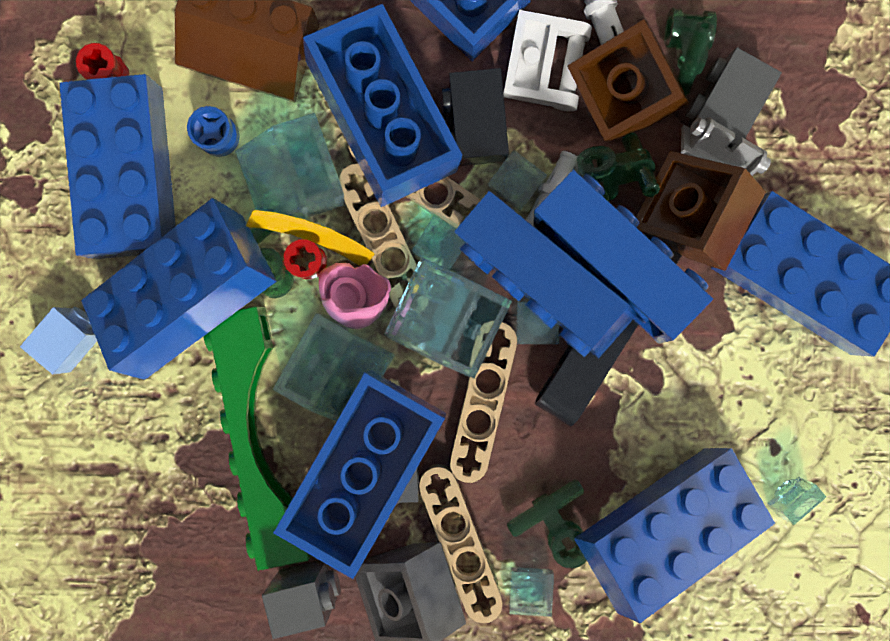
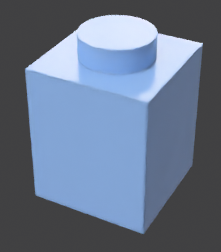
[20,307,97,375]

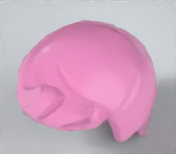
[319,263,391,329]

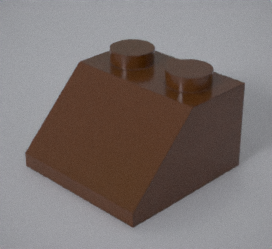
[567,19,690,142]
[636,151,766,271]

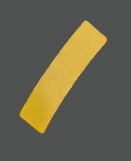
[246,210,375,266]

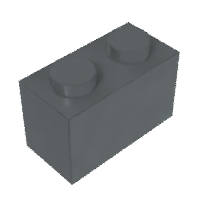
[685,47,782,148]
[262,560,341,639]

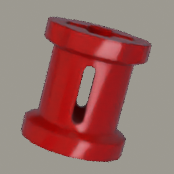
[76,43,129,80]
[283,239,328,280]

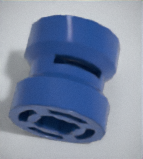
[187,106,240,157]

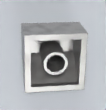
[355,542,466,641]

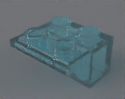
[235,113,344,232]
[384,257,512,379]
[272,313,395,421]

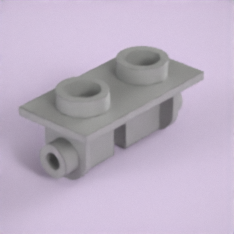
[681,117,771,176]

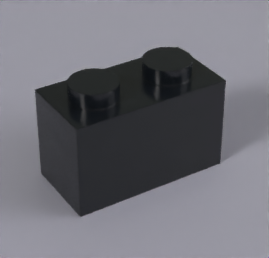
[442,68,509,166]

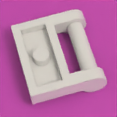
[503,10,592,111]

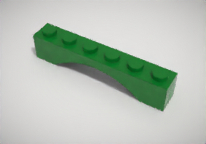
[204,307,311,571]

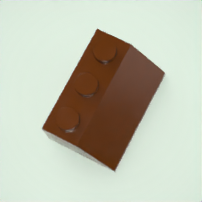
[175,0,320,103]

